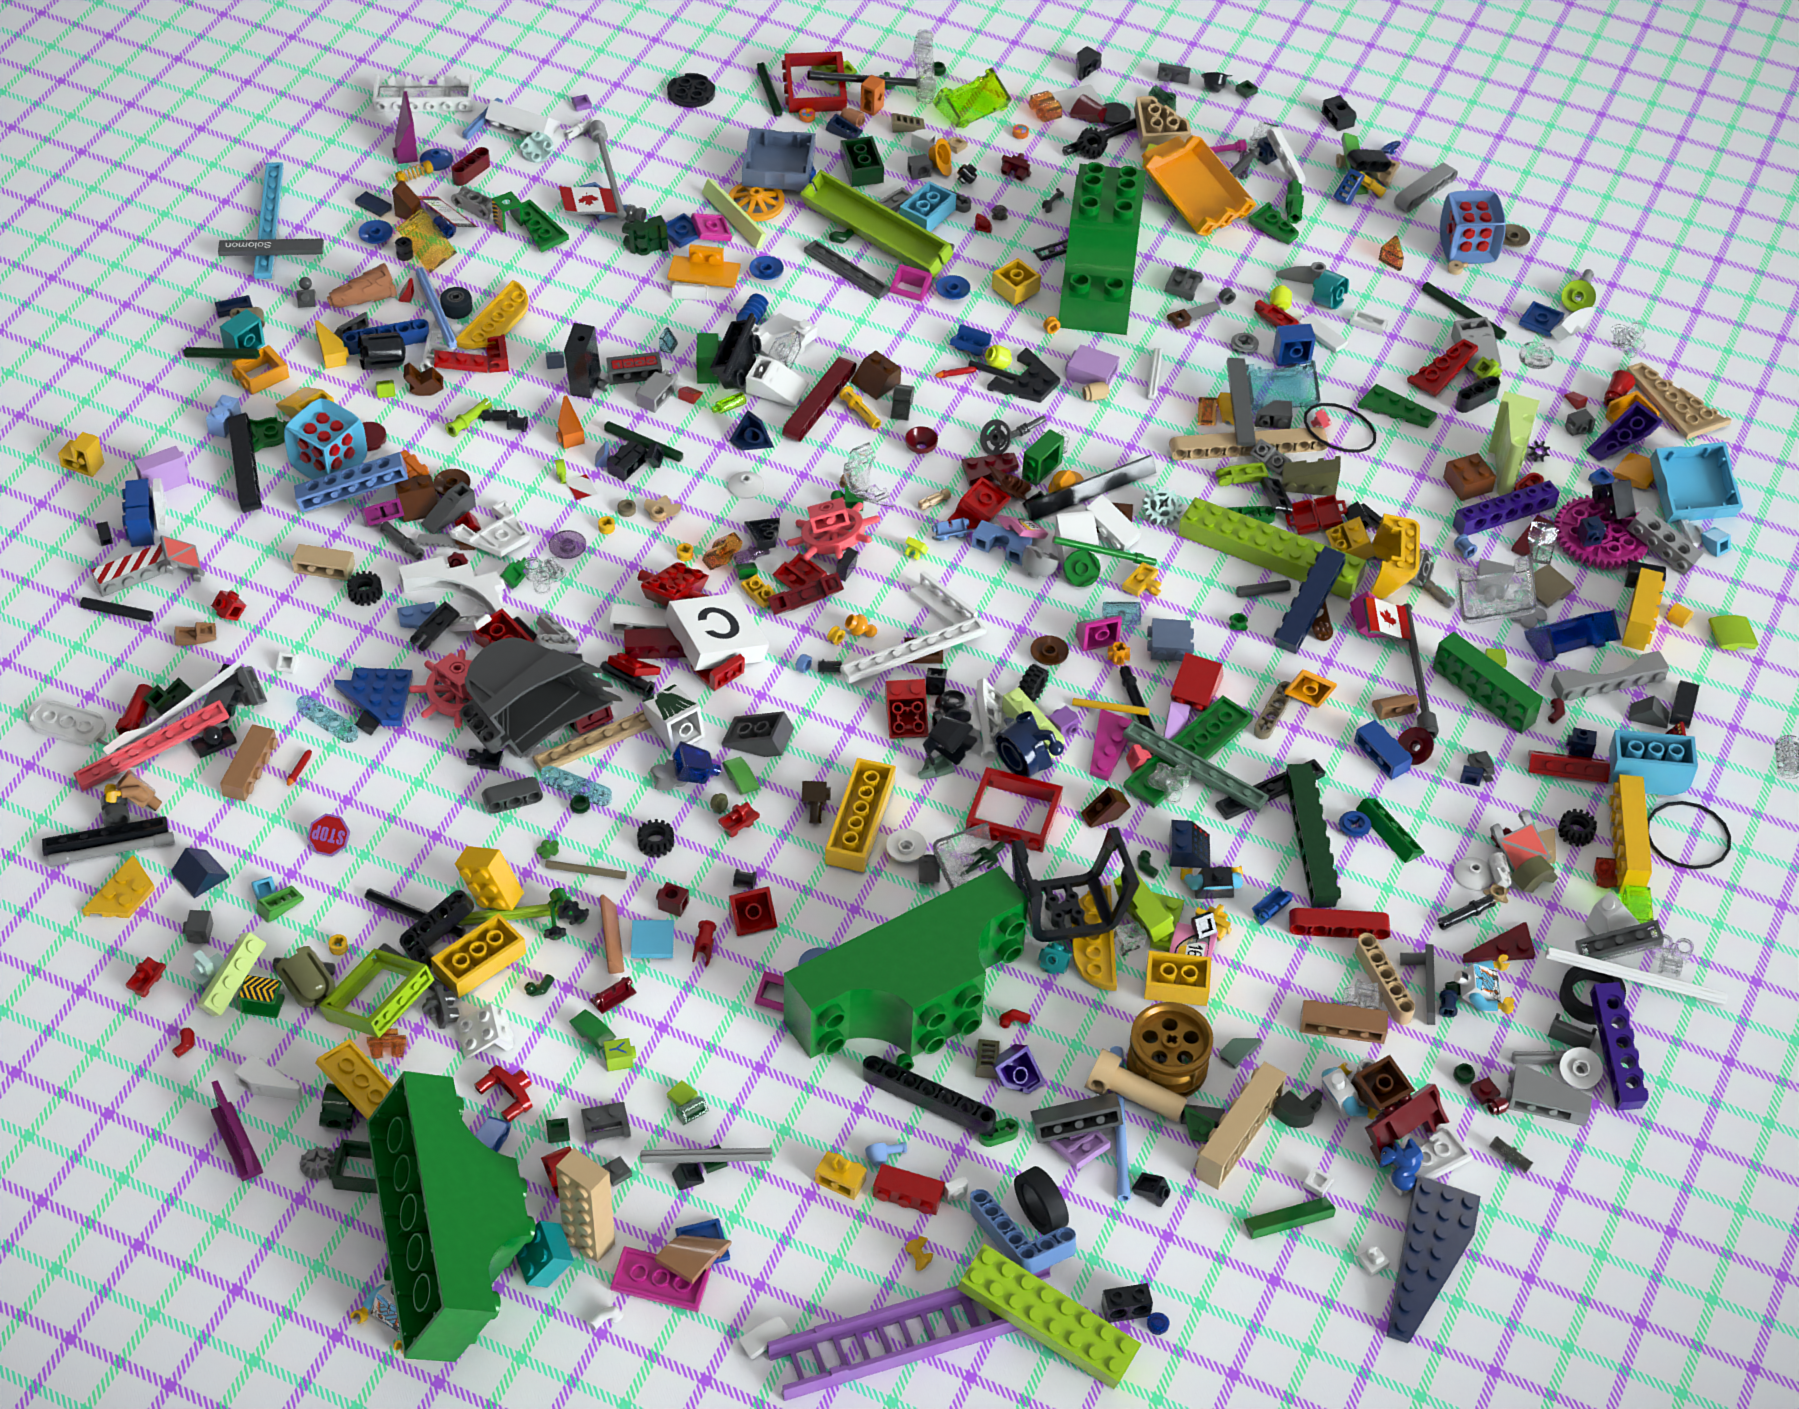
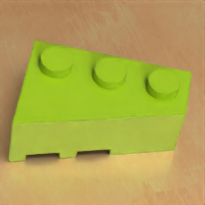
[1113,870,1174,943]

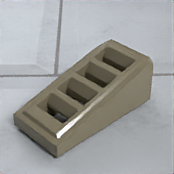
[891,113,925,132]
[975,1039,1000,1079]

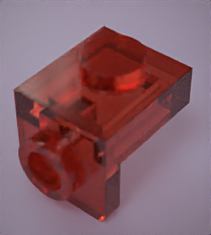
[1593,857,1618,889]

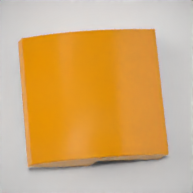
[1612,452,1655,489]

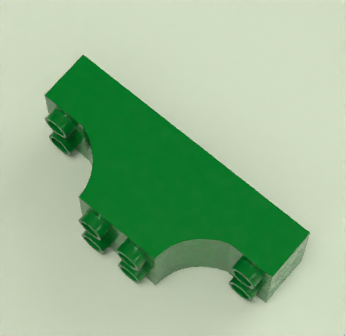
[1058,162,1146,335]
[784,866,1028,1059]
[366,1071,535,1362]

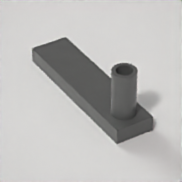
[1400,944,1435,1025]

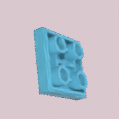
[631,920,674,958]

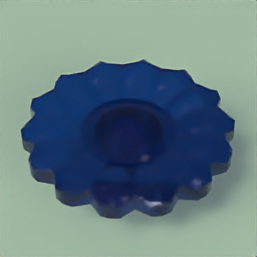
[1381,140,1401,155]

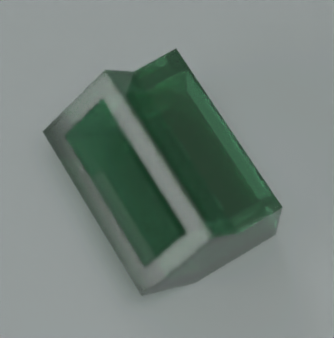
[676,1096,709,1126]

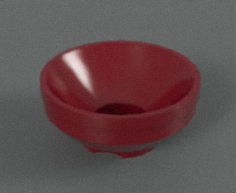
[905,426,938,454]

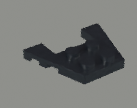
[987,347,1060,403]

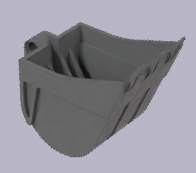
[459,638,623,758]

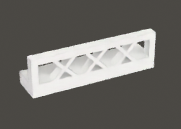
[910,570,978,626]

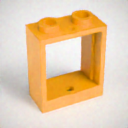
[231,345,289,395]

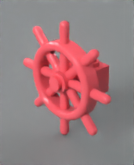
[787,497,880,560]
[409,649,473,728]

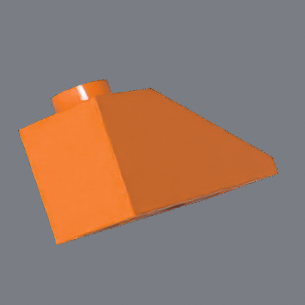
[556,395,585,449]

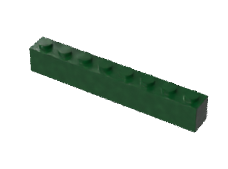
[1284,764,1341,908]

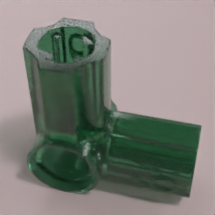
[1149,85,1176,111]

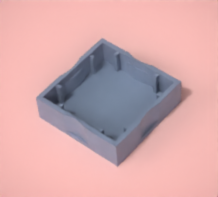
[742,128,816,191]

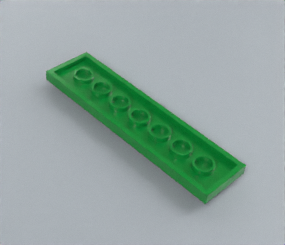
[1123,695,1254,808]

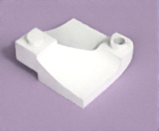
[752,313,817,365]

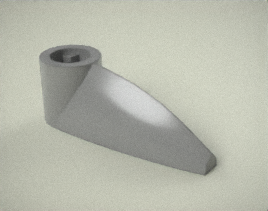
[1276,262,1326,284]

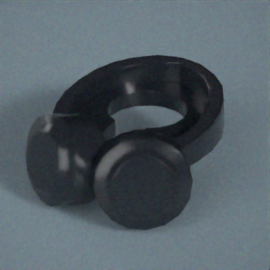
[935,690,966,714]

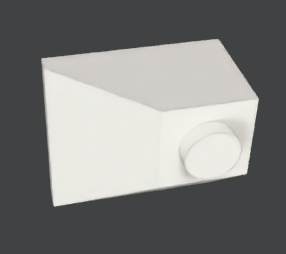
[1585,891,1640,935]

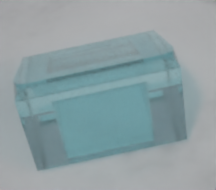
[659,327,678,354]

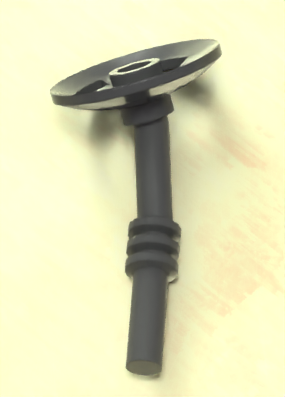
[980,415,1047,455]

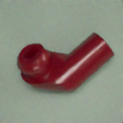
[1548,698,1565,724]

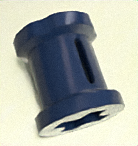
[1439,990,1458,1018]

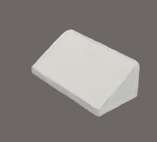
[672,282,708,301]

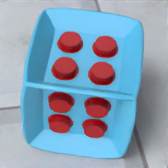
[284,398,367,480]

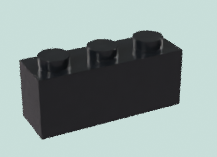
[202,664,245,724]

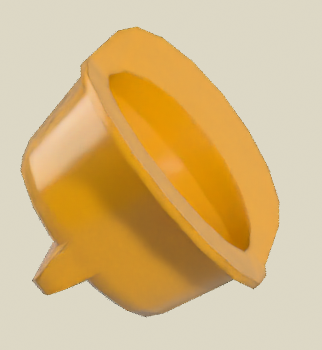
[928,138,952,176]
[1048,470,1084,493]

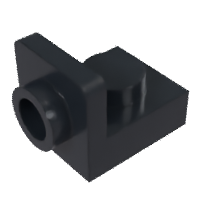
[925,668,947,695]
[919,854,940,883]
[1132,1172,1171,1207]

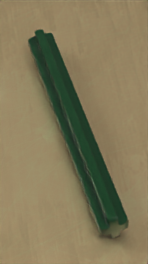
[1422,282,1507,340]

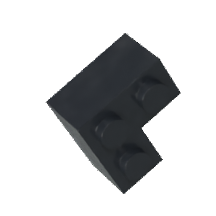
[1592,480,1636,521]

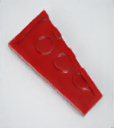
[1407,339,1478,397]

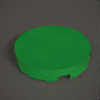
[1063,550,1101,587]

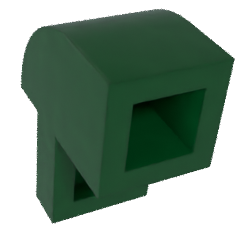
[143,677,193,716]

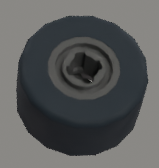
[440,287,473,319]

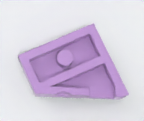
[1050,1130,1111,1170]

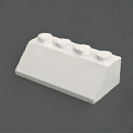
[485,100,561,138]

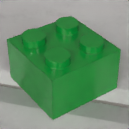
[696,333,722,384]

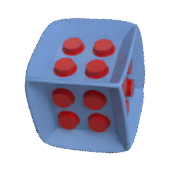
[1440,190,1506,264]

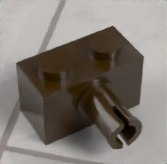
[801,781,831,824]

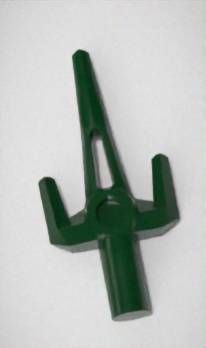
[958,841,1006,879]

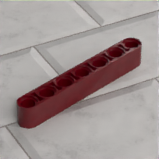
[782,356,857,442]

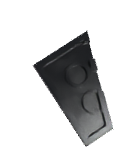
[744,517,780,551]

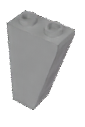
[1506,1062,1592,1127]

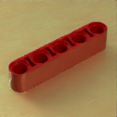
[1289,908,1391,940]

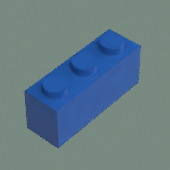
[1354,720,1413,780]

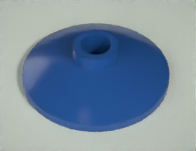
[420,148,453,171]
[358,220,393,244]
[749,256,784,280]
[936,275,970,300]

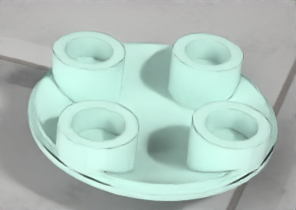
[520,131,554,163]

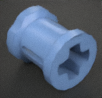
[1454,534,1478,558]

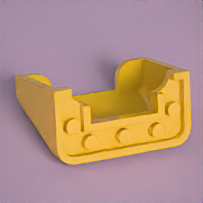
[1370,513,1420,599]

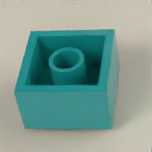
[219,309,265,360]
[516,1221,574,1288]

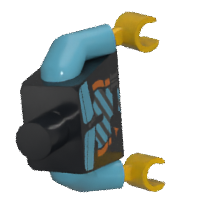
[1180,866,1243,899]

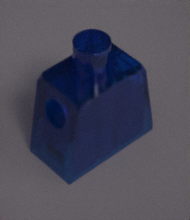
[672,741,721,784]

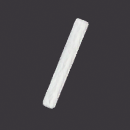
[1147,347,1163,400]

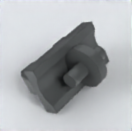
[422,985,460,1029]

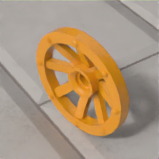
[728,183,785,222]

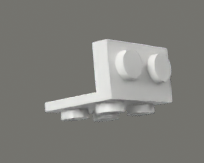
[457,1003,514,1058]

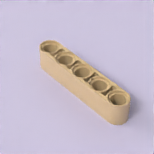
[1355,933,1415,1025]

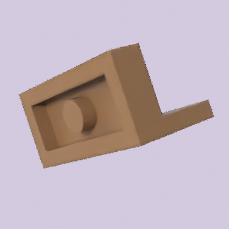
[1372,694,1419,720]

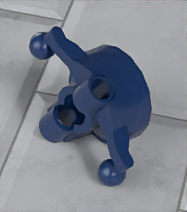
[994,711,1064,778]

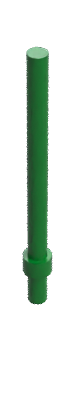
[1052,536,1157,566]

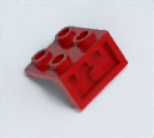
[691,654,745,691]

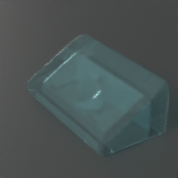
[1102,602,1141,625]

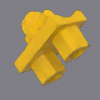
[1195,904,1232,941]

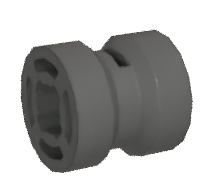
[625,204,647,222]

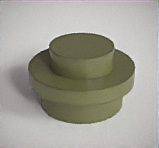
[710,793,728,813]

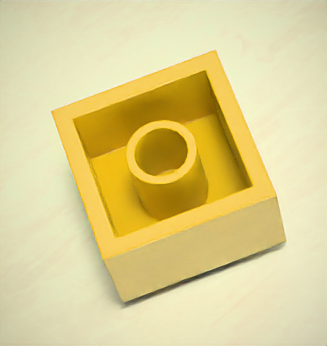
[991,258,1041,306]

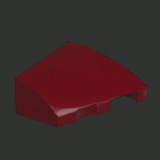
[1069,94,1107,123]

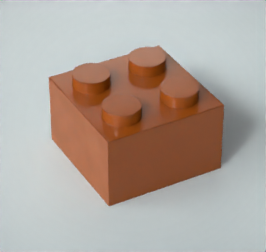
[1443,453,1497,501]

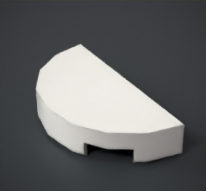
[1678,519,1703,548]

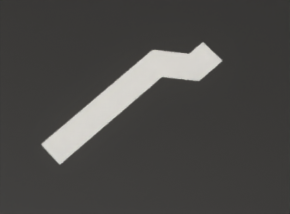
[102,660,243,755]

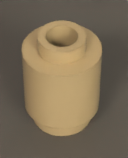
[1082,381,1110,401]

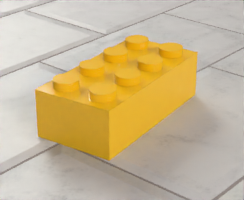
[1621,568,1666,651]
[431,913,526,999]

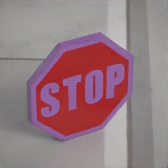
[307,813,351,857]

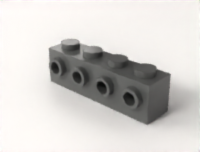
[1030,1093,1123,1143]

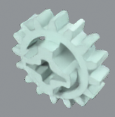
[1142,486,1183,526]

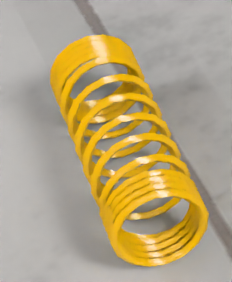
[395,160,433,183]

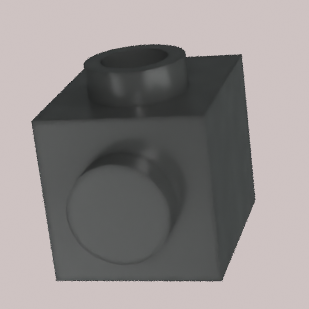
[183,910,214,944]

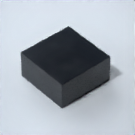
[836,547,859,582]

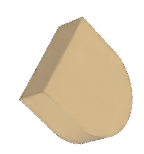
[948,137,968,154]

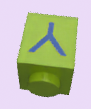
[604,1038,637,1071]

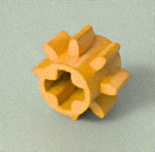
[1107,642,1131,665]

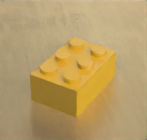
[454,846,524,911]
[1144,950,1212,1006]

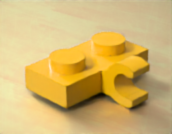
[1122,562,1162,597]

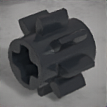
[957,164,977,184]
[1527,440,1550,462]

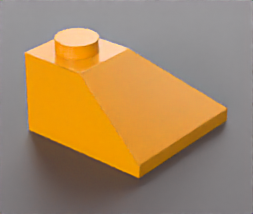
[1284,669,1337,708]

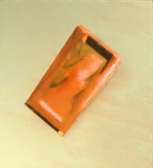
[1379,236,1404,271]
[1198,397,1218,426]

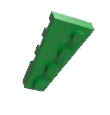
[522,199,569,253]
[1357,384,1438,428]

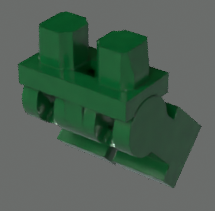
[622,215,669,256]

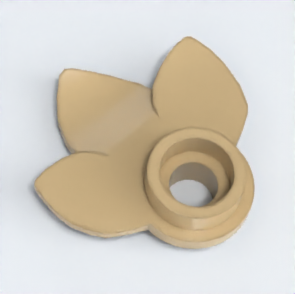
[644,495,681,522]

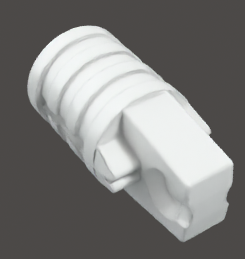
[1488,852,1511,888]

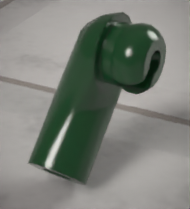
[829,228,854,244]

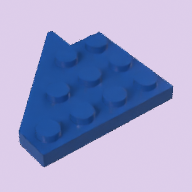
[334,667,413,727]

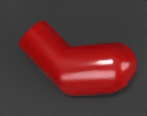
[172,1027,195,1058]

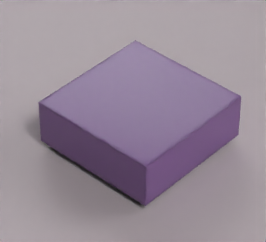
[571,94,592,112]

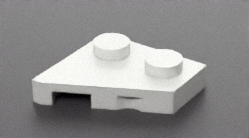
[150,478,167,530]

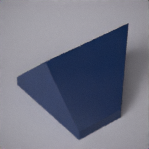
[729,410,774,450]

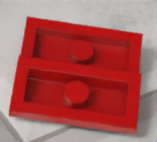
[772,552,827,590]

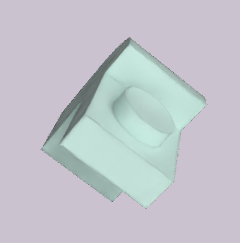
[190,950,225,988]

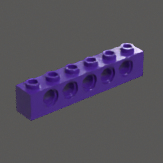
[1452,480,1560,536]
[1589,982,1649,1111]

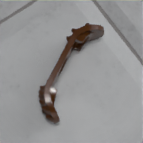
[1312,600,1333,641]

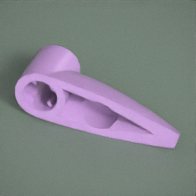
[1164,701,1190,740]

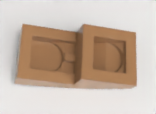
[174,622,216,646]

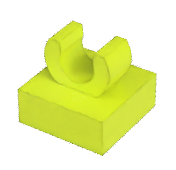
[905,536,929,560]

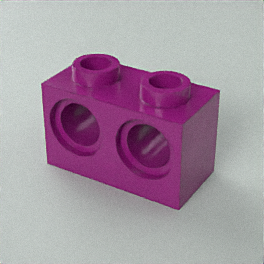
[360,498,404,527]

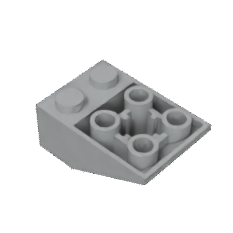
[1451,317,1502,371]

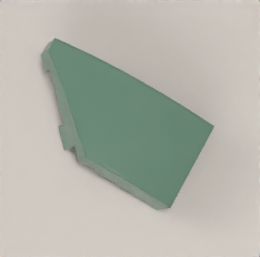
[918,755,955,779]
[1219,1038,1262,1069]

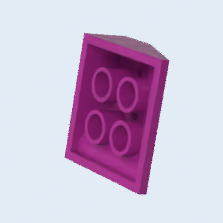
[392,91,418,164]

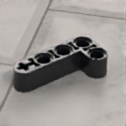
[399,890,474,969]

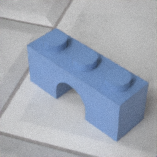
[972,520,1033,566]

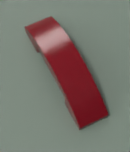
[767,572,844,615]

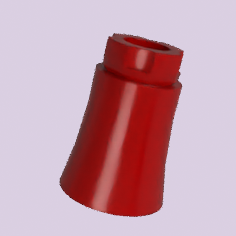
[1603,370,1636,407]

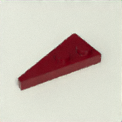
[1462,922,1536,963]

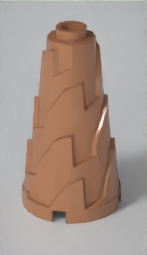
[327,263,397,308]

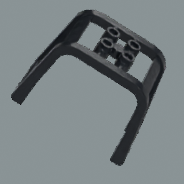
[1011,827,1140,942]

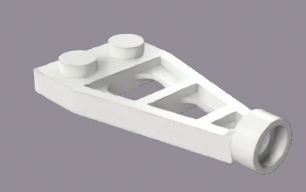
[419,319,467,372]
[975,678,1003,759]

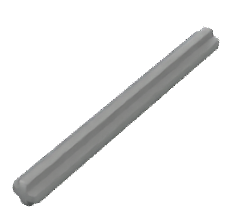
[640,1148,773,1163]

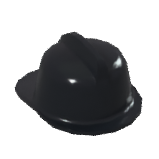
[1201,72,1233,93]

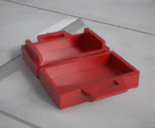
[1285,494,1348,535]

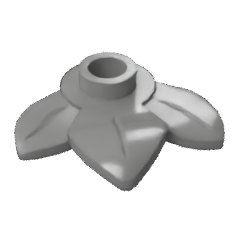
[1509,597,1547,629]
[650,759,689,791]

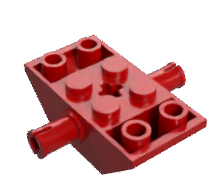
[637,562,710,607]

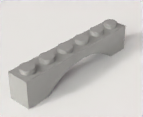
[1551,651,1669,701]

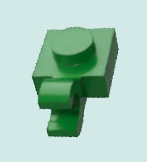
[500,557,529,589]

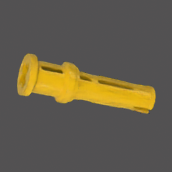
[839,386,881,429]

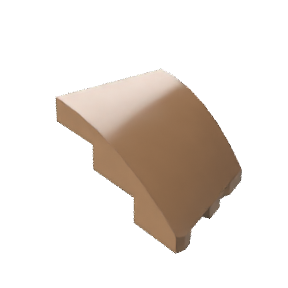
[655,1235,732,1284]

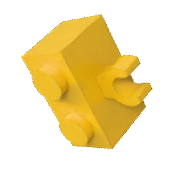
[815,1151,867,1200]

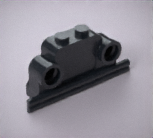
[710,313,762,390]

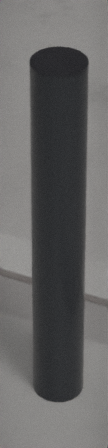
[968,360,1020,381]

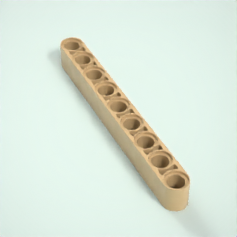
[1169,427,1329,461]

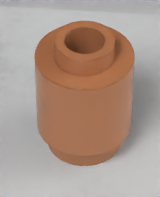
[840,107,865,128]

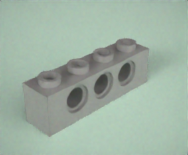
[1626,507,1704,575]

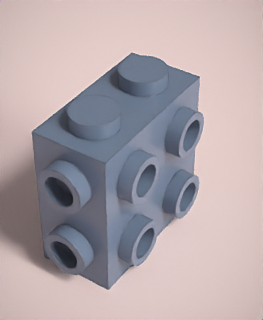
[1147,618,1194,661]

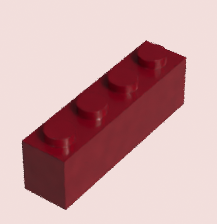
[624,628,687,659]

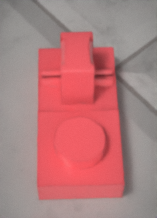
[1311,408,1332,428]

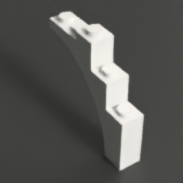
[398,556,508,615]

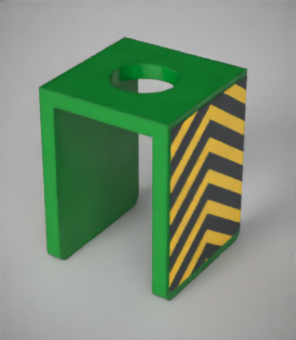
[492,191,523,233]
[237,975,285,1019]

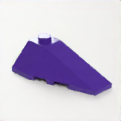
[1586,401,1664,461]

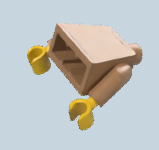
[104,769,162,811]

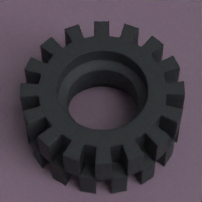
[1076,127,1108,159]
[347,571,383,606]
[1018,664,1049,702]
[1558,809,1597,847]
[637,819,674,858]

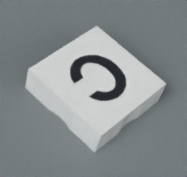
[664,593,769,671]

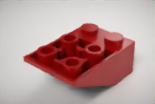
[885,679,929,739]

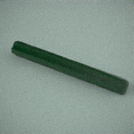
[757,62,783,117]
[183,347,260,360]
[604,421,684,462]

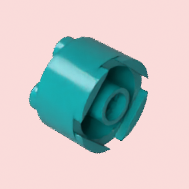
[1312,269,1349,309]

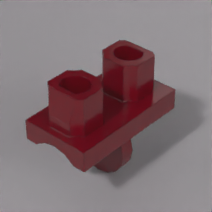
[1001,153,1032,181]

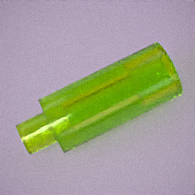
[711,392,747,414]

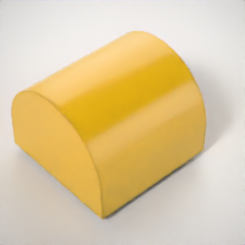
[1666,602,1694,628]

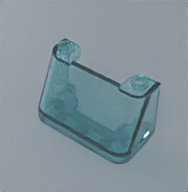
[1246,360,1321,412]

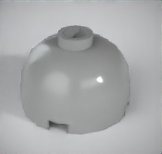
[1022,545,1060,579]
[1408,549,1434,587]

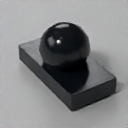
[191,725,237,759]

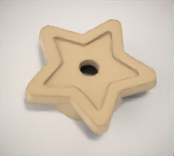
[1483,882,1509,903]

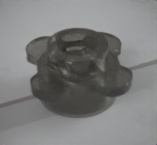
[991,205,1008,220]

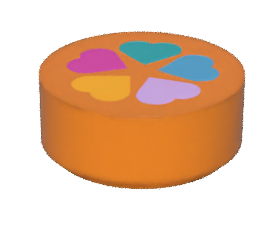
[799,108,815,123]
[1012,124,1029,139]

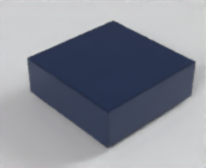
[1460,765,1484,786]

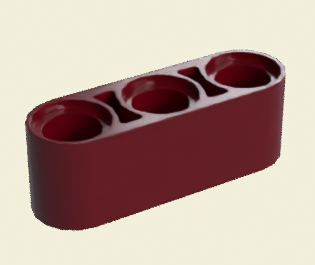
[451,147,490,186]

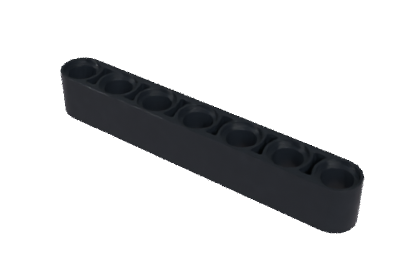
[228,412,262,513]
[863,1055,996,1136]

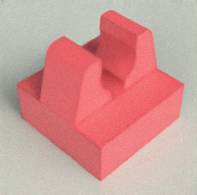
[1126,745,1152,773]

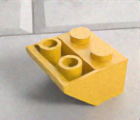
[1325,516,1376,560]

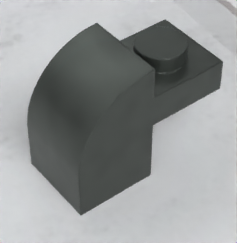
[890,384,915,421]
[1272,1088,1323,1128]

